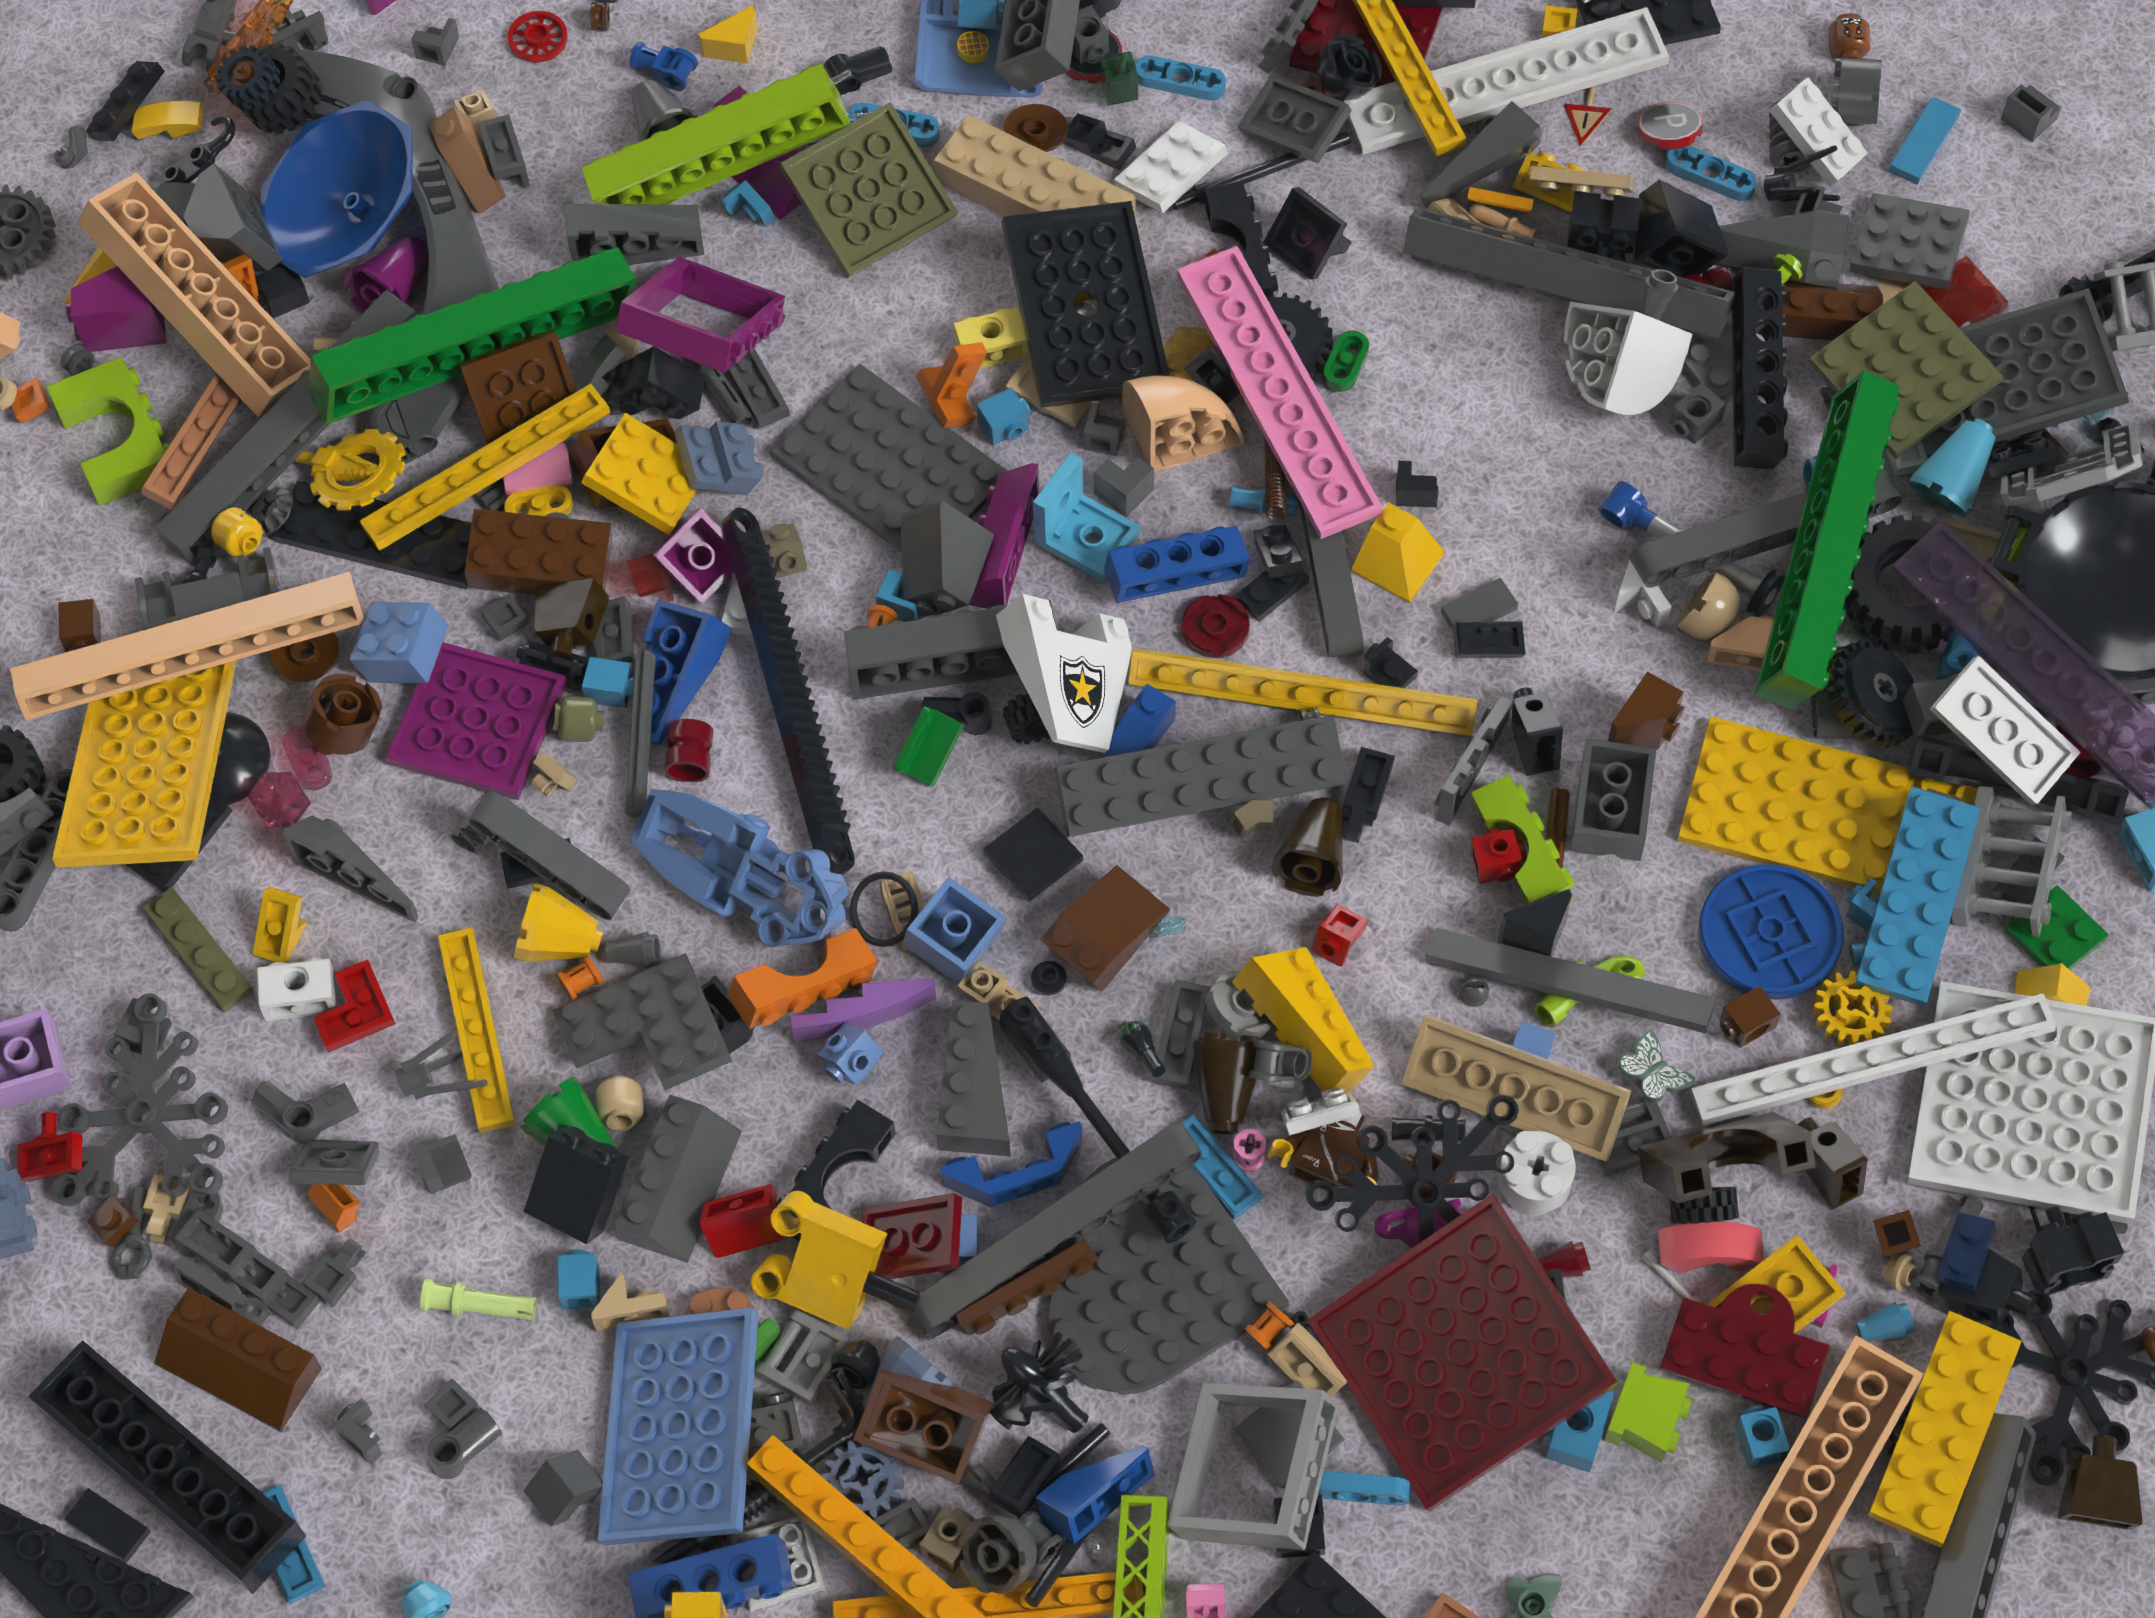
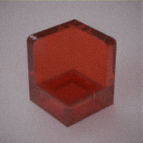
[627,552,674,602]

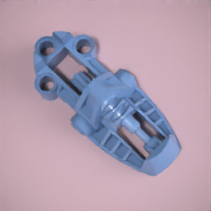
[631,789,849,947]

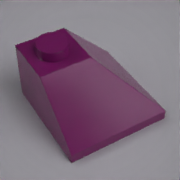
[653,508,734,605]

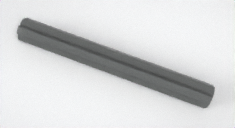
[625,651,655,817]

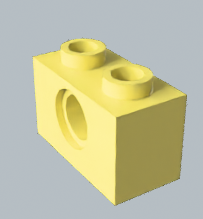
[954,307,1029,369]

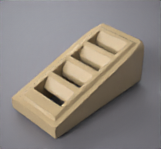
[879,871,925,953]

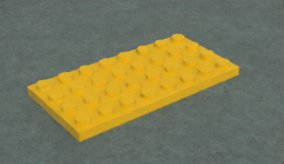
[52,660,237,868]
[1677,716,1978,895]

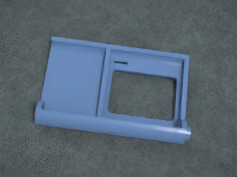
[914,0,1043,98]

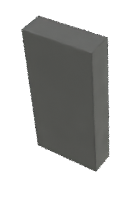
[1441,577,1518,630]

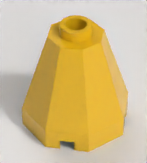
[513,883,603,961]

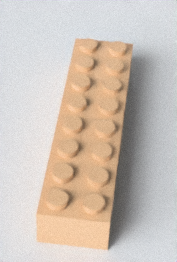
[77,173,311,418]

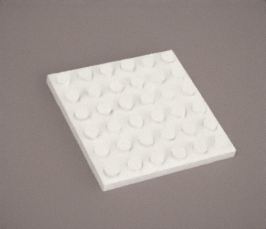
[1907,981,2155,1224]

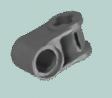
[1249,1040,1312,1082]

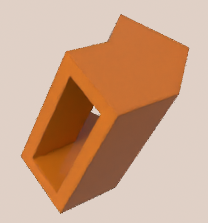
[307,1184,360,1233]

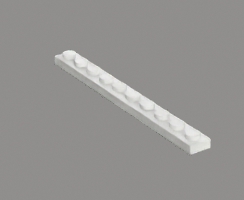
[1691,993,2056,1126]

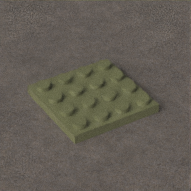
[779,102,958,278]
[1809,281,2003,459]

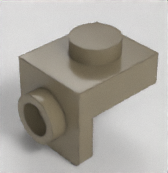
[761,523,807,578]

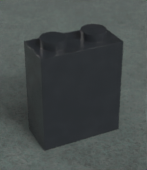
[523,1125,629,1244]

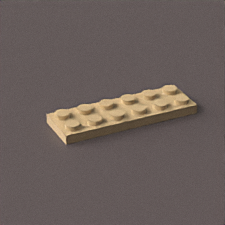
[1401,1015,1632,1162]

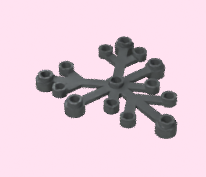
[52,993,228,1206]

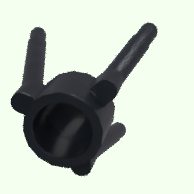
[1764,145,1840,201]

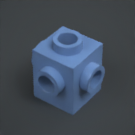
[817,1022,884,1086]

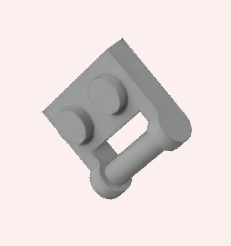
[754,1309,850,1405]

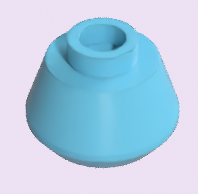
[400,1579,452,1618]

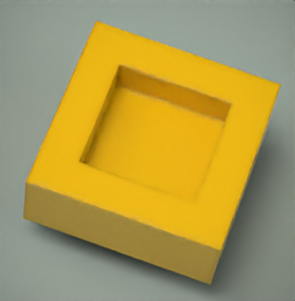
[1542,5,1577,38]

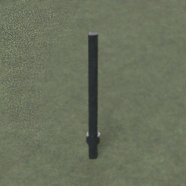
[1172,132,1351,211]

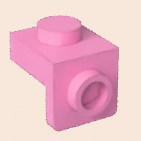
[1186,1583,1226,1618]

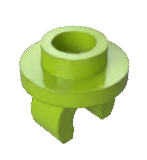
[1773,254,1803,284]

